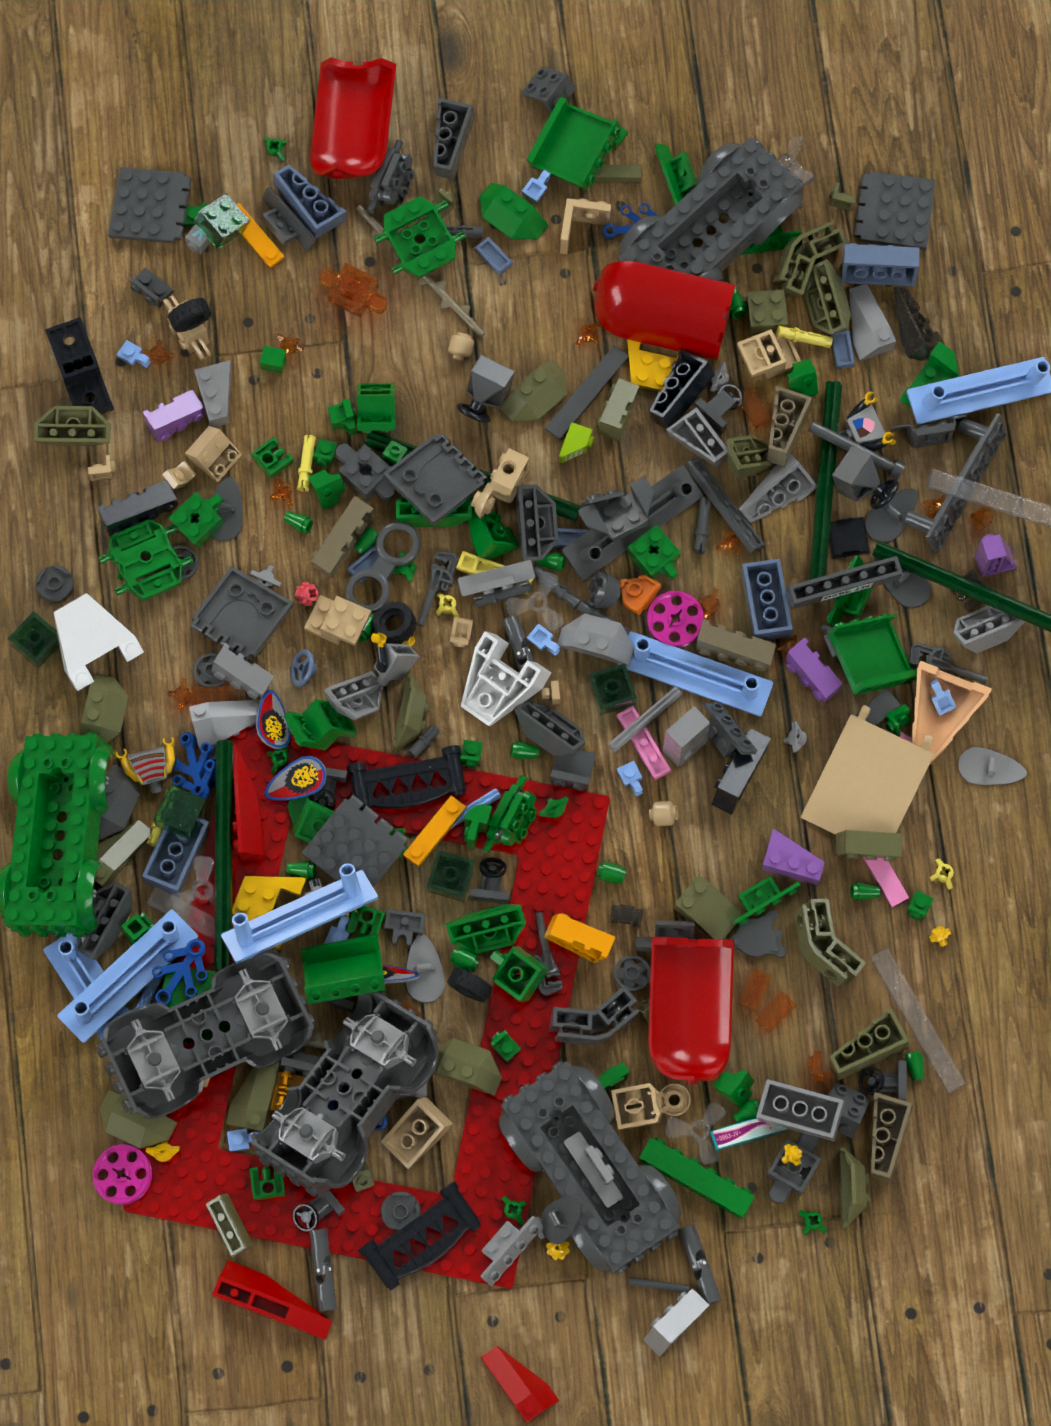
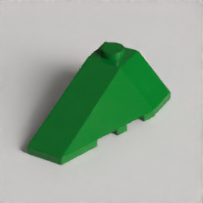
[468,490,520,559]

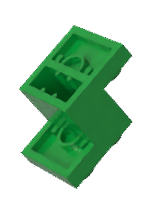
[357,383,395,433]
[284,699,357,750]

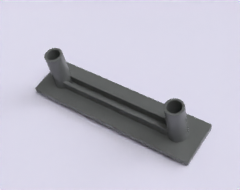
[905,413,1007,554]
[562,465,703,580]

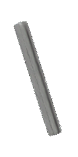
[608,687,682,752]

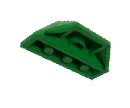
[479,182,549,240]
[396,497,472,528]
[446,904,526,954]

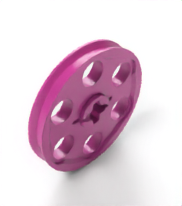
[647,591,704,648]
[93,1144,152,1205]

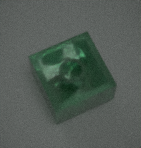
[194,194,250,249]
[7,611,60,669]
[588,663,637,716]
[154,785,207,840]
[427,850,475,902]

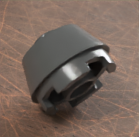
[587,572,620,608]

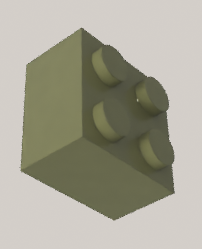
[746,289,788,335]

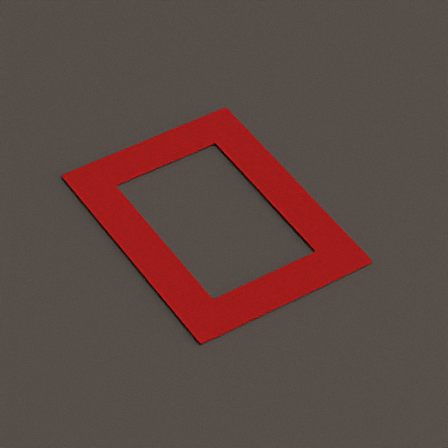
[124,727,610,1289]

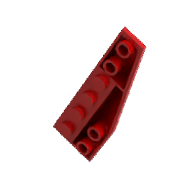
[233,745,264,862]
[212,1260,333,1340]

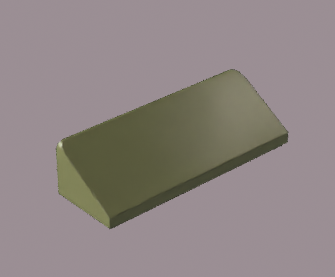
[594,164,641,183]
[206,1193,253,1257]

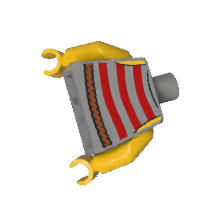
[116,737,175,794]

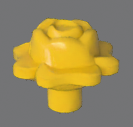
[929,926,951,947]
[781,1144,802,1166]
[546,1241,570,1260]

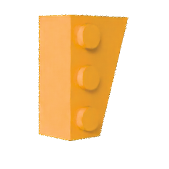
[544,913,616,963]

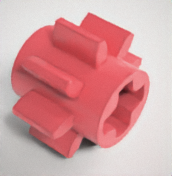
[295,582,319,606]

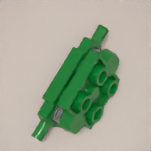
[482,775,537,853]

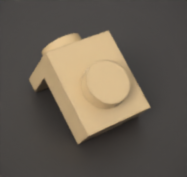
[449,617,473,647]

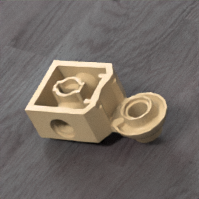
[471,448,529,518]
[611,1083,691,1130]

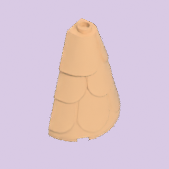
[912,661,992,765]

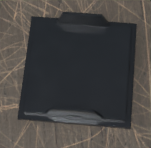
[829,517,870,559]

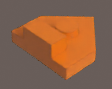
[620,575,662,615]

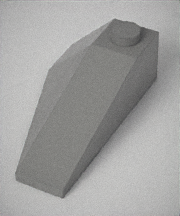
[739,454,817,523]
[189,699,261,750]

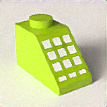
[559,422,595,463]

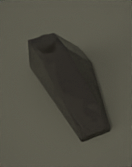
[893,287,945,361]

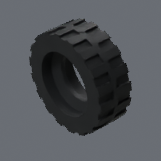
[168,298,212,332]
[372,601,417,644]
[447,968,492,1003]

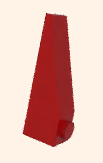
[481,1346,559,1424]

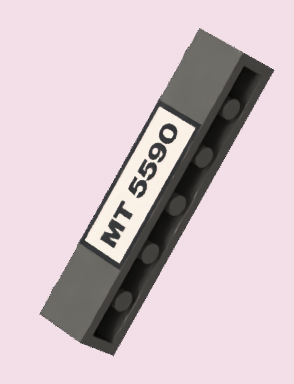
[786,556,903,610]

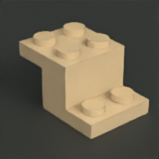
[737,329,801,379]
[304,595,371,646]

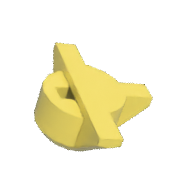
[435,592,460,617]
[930,858,954,890]

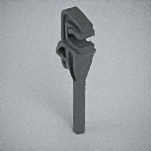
[417,551,458,627]
[910,643,988,684]
[534,913,563,996]

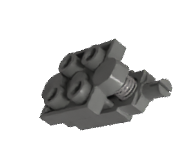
[366,140,415,214]

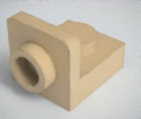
[88,455,116,481]
[162,461,196,489]

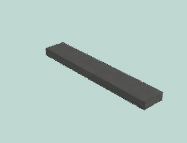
[545,346,629,441]
[684,458,765,553]

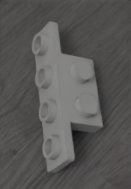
[458,560,535,596]
[563,1132,623,1208]
[481,1216,543,1286]

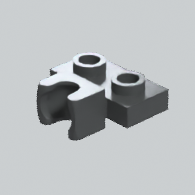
[384,909,426,948]

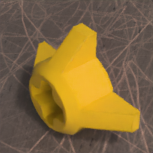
[146,1141,180,1162]

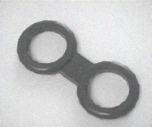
[345,522,421,613]

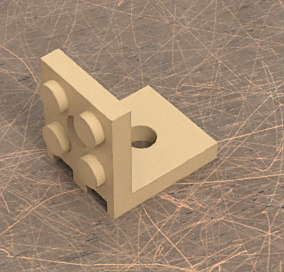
[560,198,611,255]

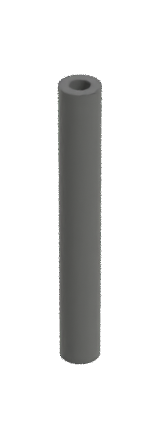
[629,1277,689,1293]

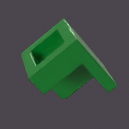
[259,346,287,374]

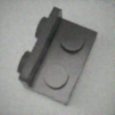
[129,268,173,308]

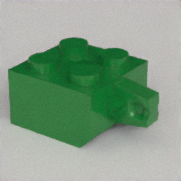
[169,492,225,548]
[627,524,681,581]
[490,947,549,1002]

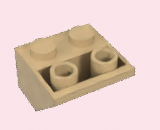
[185,426,242,482]

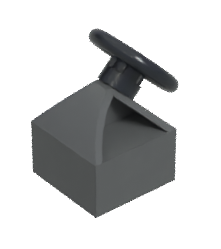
[456,355,515,423]
[832,446,899,510]

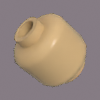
[448,332,474,361]
[649,801,678,827]

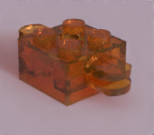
[320,263,387,318]

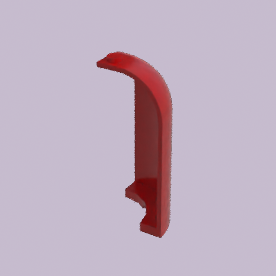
[310,57,396,179]
[593,261,735,361]
[648,937,734,1085]

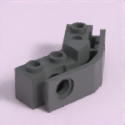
[549,986,639,1046]

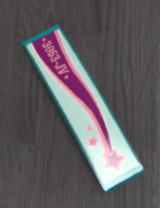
[710,1118,790,1151]

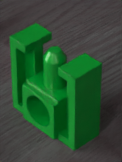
[251,437,293,479]
[346,905,386,937]
[597,1062,630,1092]
[249,1167,286,1201]

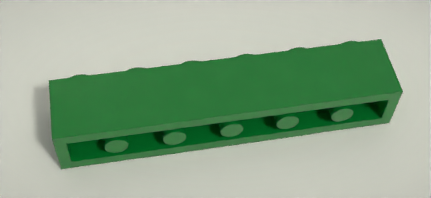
[638,1137,755,1220]

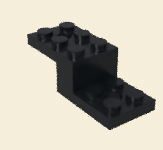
[45,317,114,415]

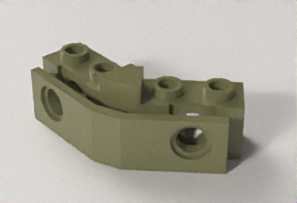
[773,221,848,298]
[794,899,866,987]

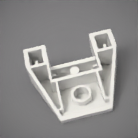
[53,593,144,691]
[461,631,551,726]

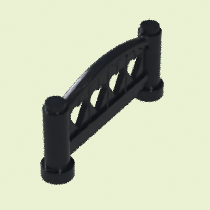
[346,745,467,811]
[357,1181,482,1291]

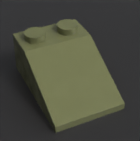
[674,874,743,939]

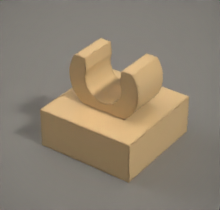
[541,681,560,705]

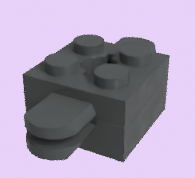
[336,443,396,502]
[766,1133,822,1204]

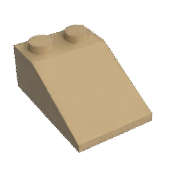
[381,1097,453,1169]

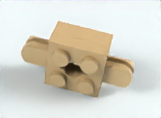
[163,295,211,361]

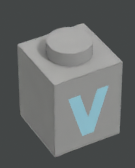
[185,220,215,254]

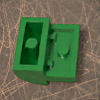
[464,804,492,850]

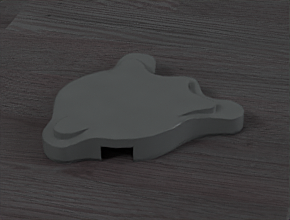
[730,910,786,958]

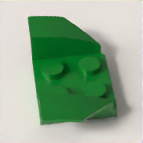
[899,341,959,409]
[288,795,334,843]

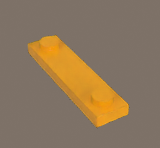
[224,203,285,269]
[403,796,467,867]

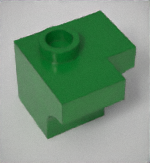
[787,359,819,396]
[328,399,357,436]
[308,469,346,510]
[121,912,154,945]
[714,1069,755,1109]

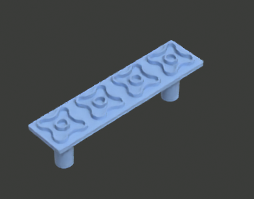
[906,357,1051,425]
[618,631,773,717]
[221,864,378,964]
[57,909,198,1043]
[43,934,129,1040]

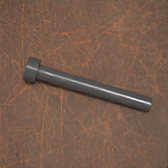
[808,421,905,480]

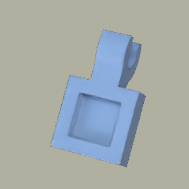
[522,170,551,204]
[117,340,151,368]
[527,624,560,656]
[930,679,957,716]
[617,761,643,796]
[324,915,350,944]
[227,1129,261,1152]

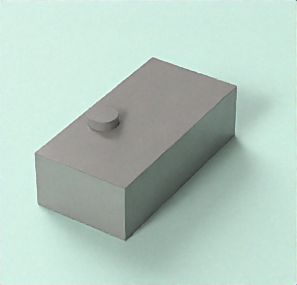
[662,706,710,768]
[756,1079,845,1141]

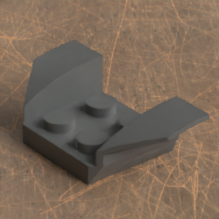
[891,415,967,448]
[578,477,654,542]

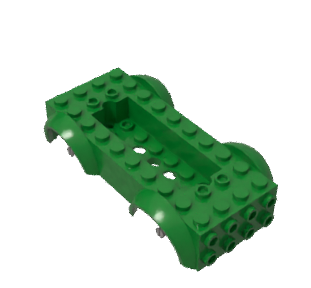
[0,733,116,937]

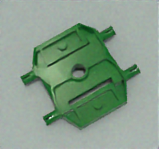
[373,196,466,279]
[98,519,194,602]

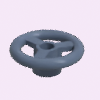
[290,649,317,687]

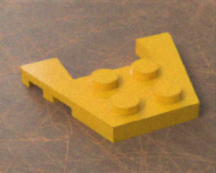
[627,339,679,392]
[232,876,306,950]

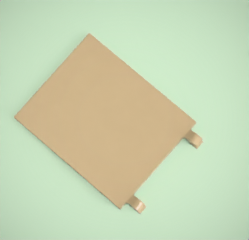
[800,705,935,835]

